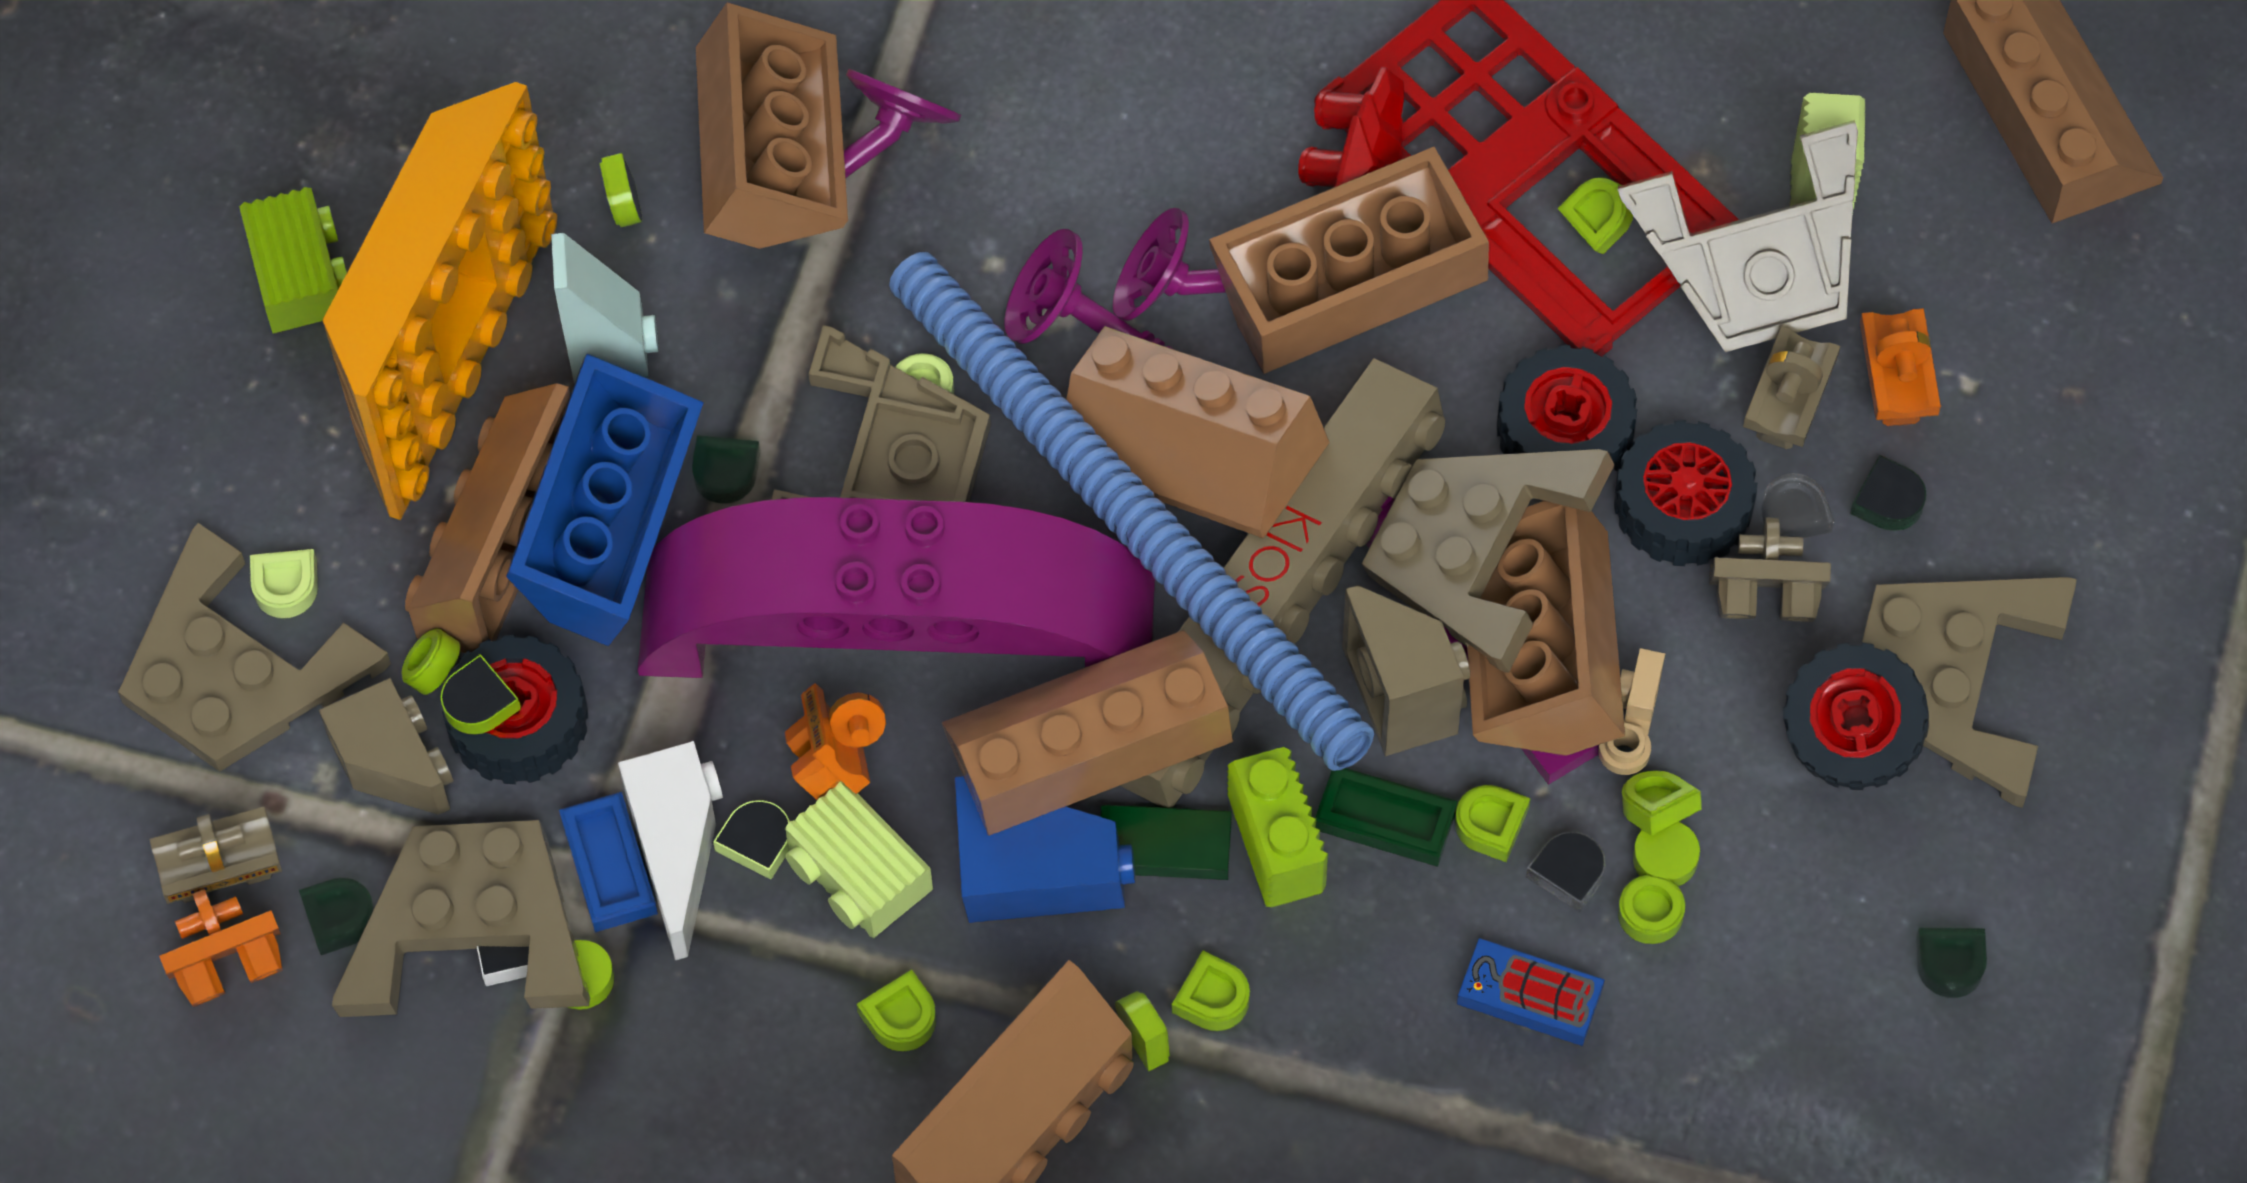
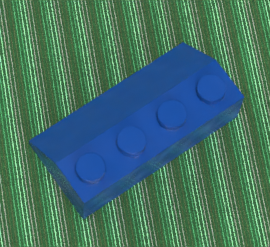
[506,354,704,646]

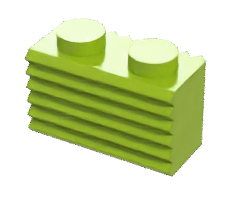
[239,187,347,334]
[1227,747,1328,907]

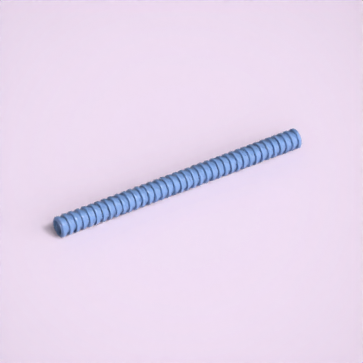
[889,252,1374,771]

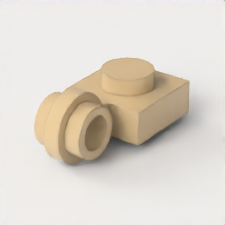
[1598,648,1665,775]

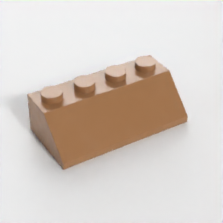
[1943,0,2163,224]
[696,2,848,249]
[1209,147,1489,374]
[1066,326,1330,538]
[405,383,570,653]
[1467,501,1625,756]
[942,630,1233,836]
[892,960,1134,1183]

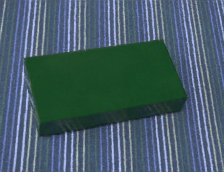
[1315,768,1458,867]
[1101,805,1232,880]

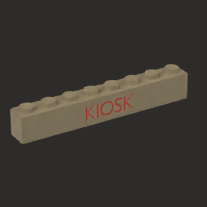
[1120,358,1445,808]

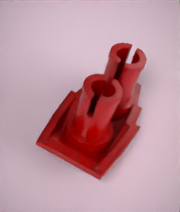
[1298,67,1404,187]

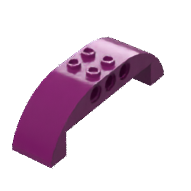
[638,497,1155,678]

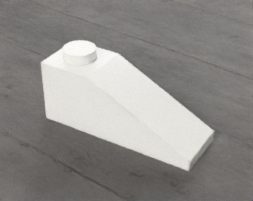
[618,741,723,960]

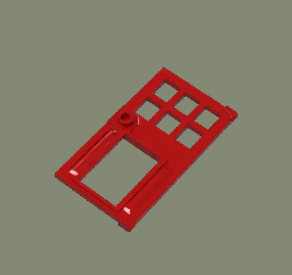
[1314,0,1739,357]

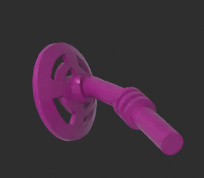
[844,69,962,178]
[1113,207,1226,321]
[1004,229,1174,350]

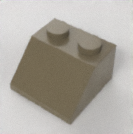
[1342,585,1470,757]

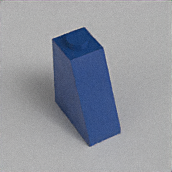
[955,776,1135,923]

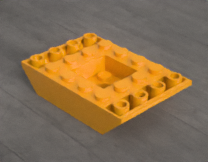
[323,82,558,520]

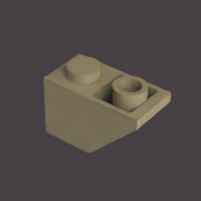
[319,678,453,815]

